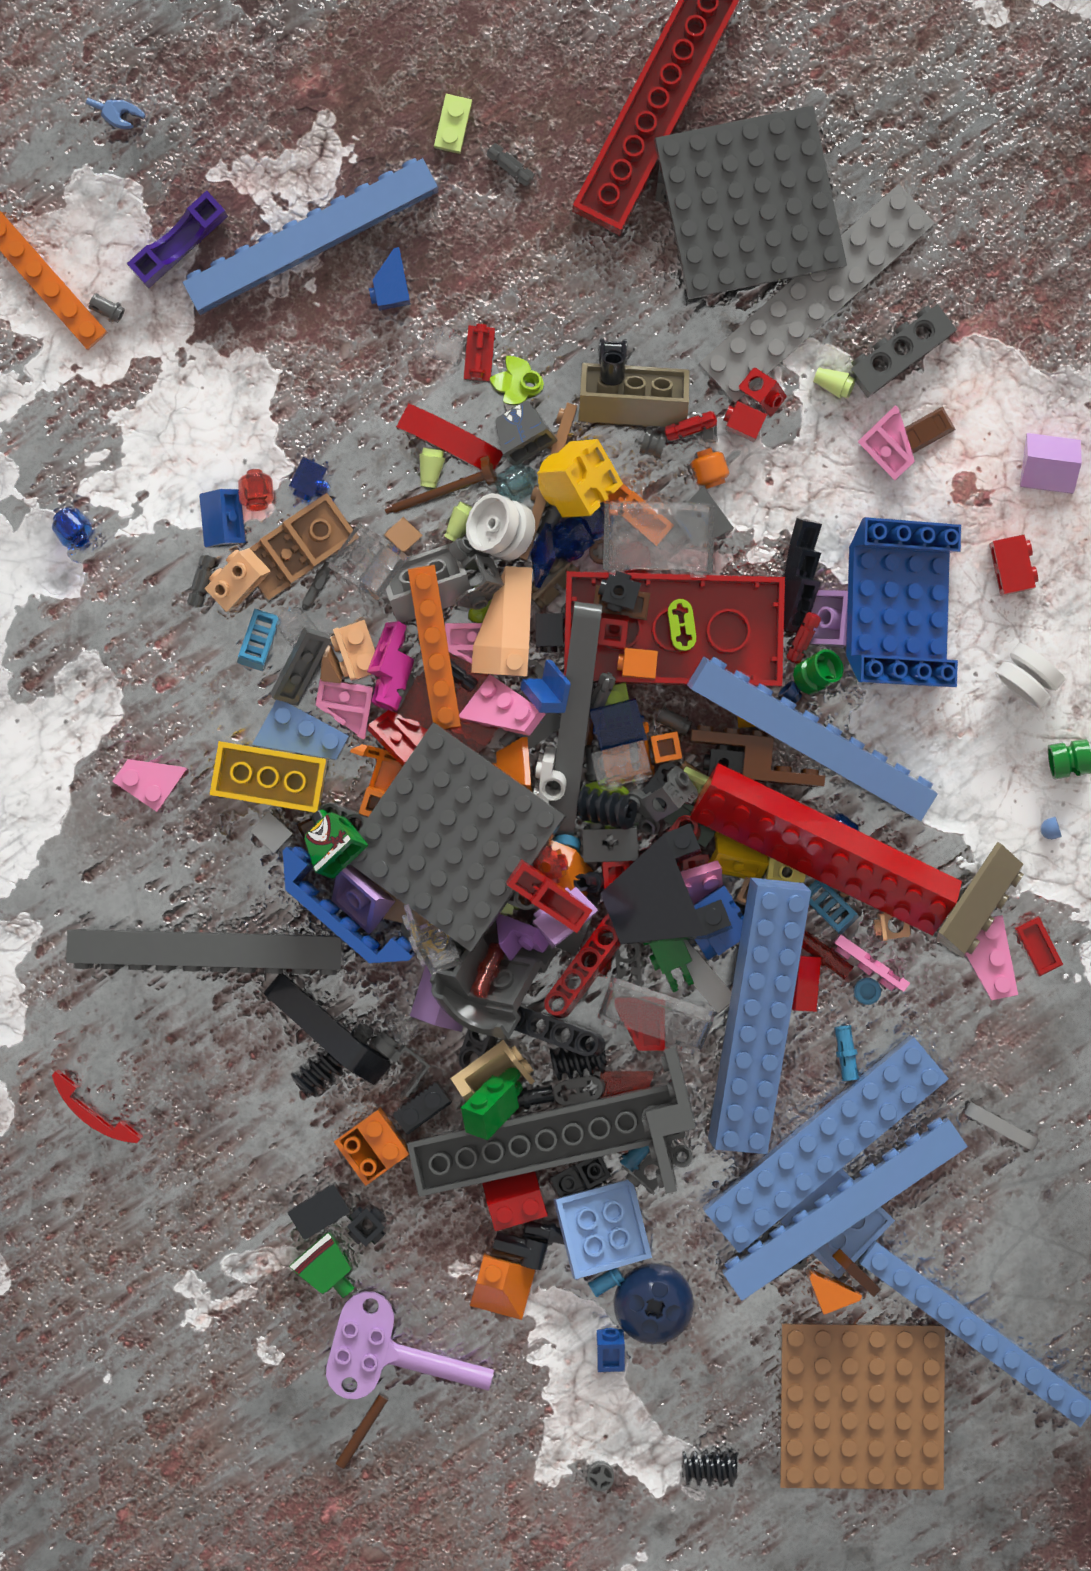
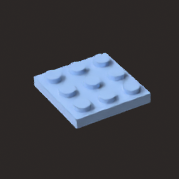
[779,1168,895,1279]
[553,1179,652,1279]

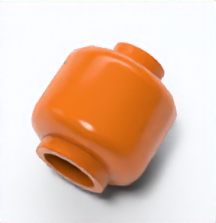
[690,447,730,489]

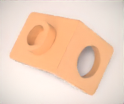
[873,913,911,941]

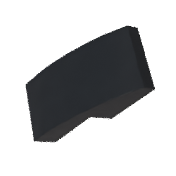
[548,1157,612,1198]

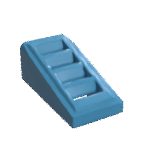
[237,609,280,671]
[808,880,859,934]

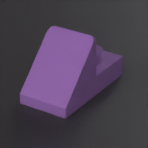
[496,914,549,960]

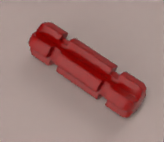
[665,411,717,441]
[786,612,821,663]

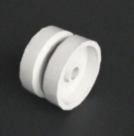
[466,493,535,561]
[995,643,1066,709]

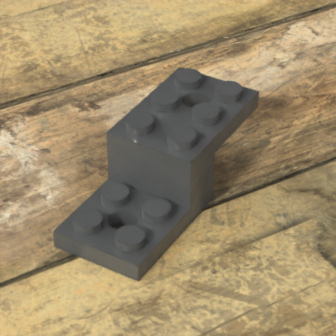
[642,1044,696,1194]

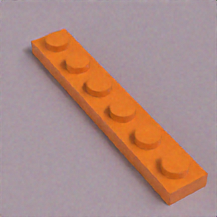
[0,211,108,350]
[408,564,461,729]

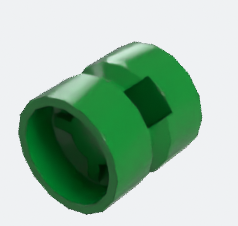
[793,649,844,695]
[1048,739,1091,780]

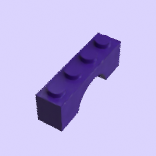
[127,190,228,289]

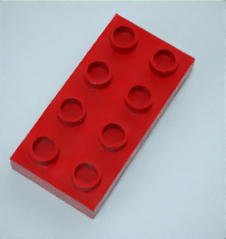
[564,571,785,688]

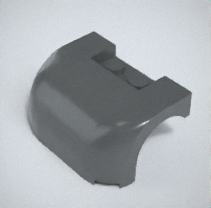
[430,920,557,1040]

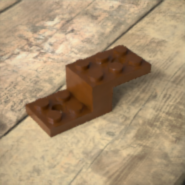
[689,725,825,788]

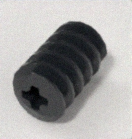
[577,786,637,830]
[549,1040,607,1081]
[291,1050,344,1098]
[681,1451,737,1487]

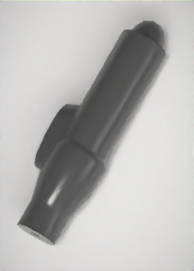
[302,561,333,610]

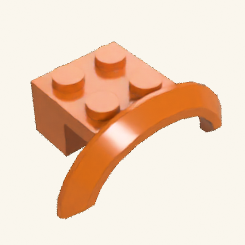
[350,744,402,817]

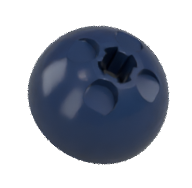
[613,1263,694,1345]

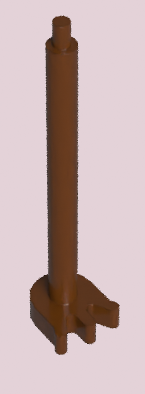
[385,456,497,514]

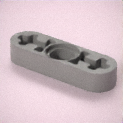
[964,1102,1039,1151]

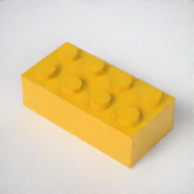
[209,741,328,813]

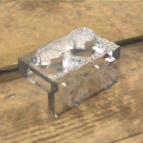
[591,740,653,791]

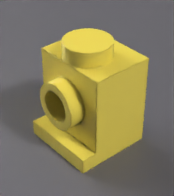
[765,857,806,883]

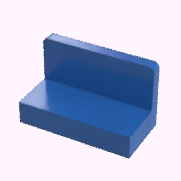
[199,489,246,547]
[520,660,571,713]

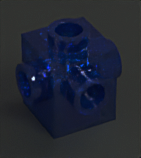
[546,517,595,563]

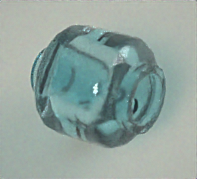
[495,463,537,502]

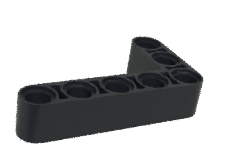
[263,973,392,1085]
[458,1005,606,1069]

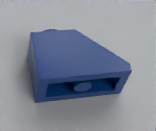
[369,247,411,311]

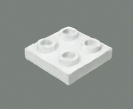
[533,746,567,803]

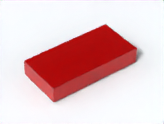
[1014,916,1063,977]

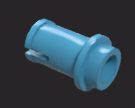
[620,1146,650,1172]
[588,1268,624,1297]

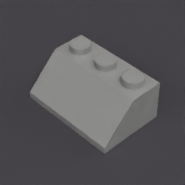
[379,543,472,623]

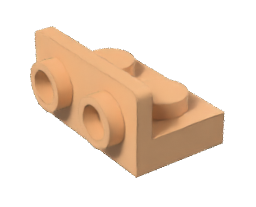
[330,620,375,682]

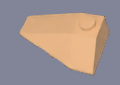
[471,566,532,676]

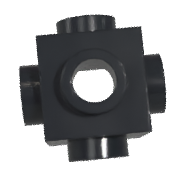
[598,571,641,613]
[703,744,744,777]
[347,1205,387,1247]

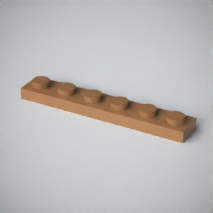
[517,402,577,562]

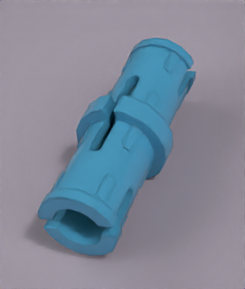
[834,1025,859,1081]

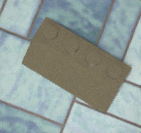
[578,363,689,427]
[936,842,1024,958]

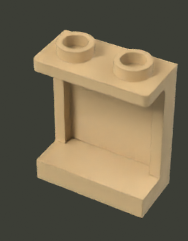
[450,1040,535,1102]

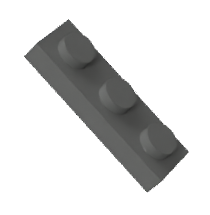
[270,627,331,705]

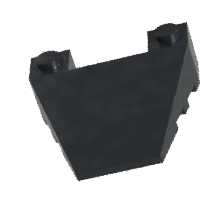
[600,823,733,944]

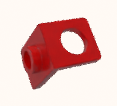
[739,368,787,417]

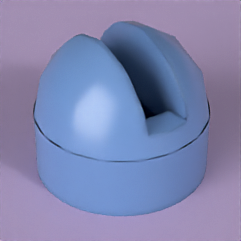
[1041,816,1062,840]

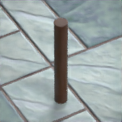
[336,1394,388,1469]

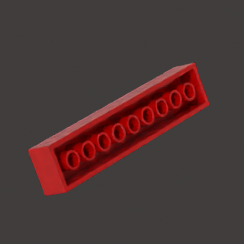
[572,0,742,236]
[690,763,962,936]

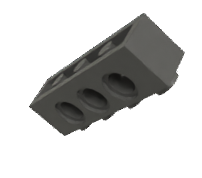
[848,304,957,398]

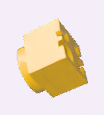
[537,439,623,518]

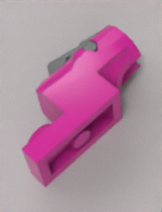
[367,621,414,711]

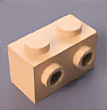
[204,548,271,612]

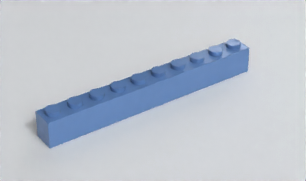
[183,158,439,315]
[687,656,938,821]
[722,1117,968,1301]
[857,1241,1091,1427]

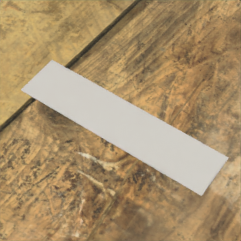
[679,940,732,1013]

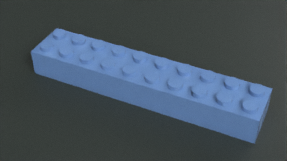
[708,877,811,1154]
[702,1035,948,1253]

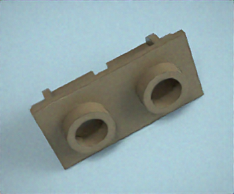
[531,555,579,609]

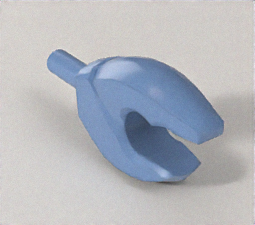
[86,98,146,129]

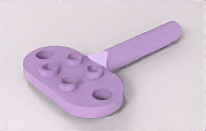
[326,1291,494,1399]

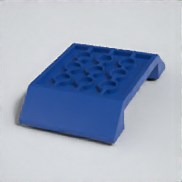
[846,517,961,687]
[283,846,417,963]

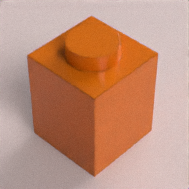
[617,648,658,680]
[650,732,682,764]

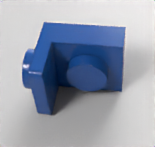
[597,1328,625,1372]

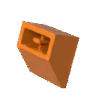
[334,1107,409,1186]

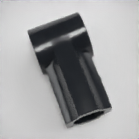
[491,1231,548,1270]

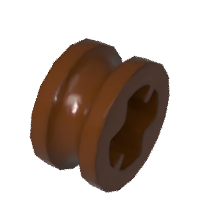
[589,539,613,564]

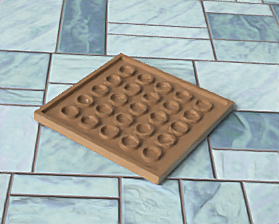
[780,1323,945,1490]

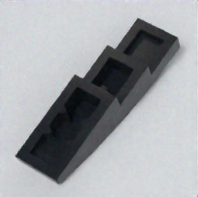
[784,518,822,632]

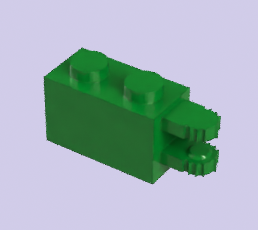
[643,940,694,993]
[461,1067,523,1140]

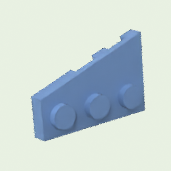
[252,699,349,760]

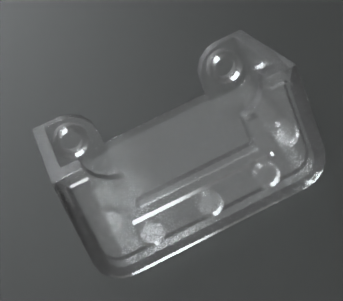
[603,501,715,578]

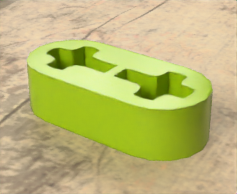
[668,599,696,651]

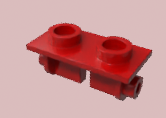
[464,324,495,382]

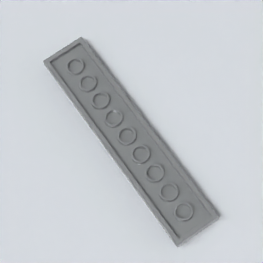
[698,184,935,404]

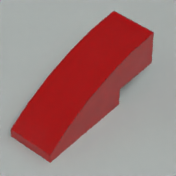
[506,859,593,933]

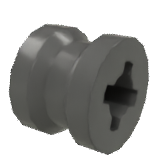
[639,427,667,460]
[587,1460,614,1491]

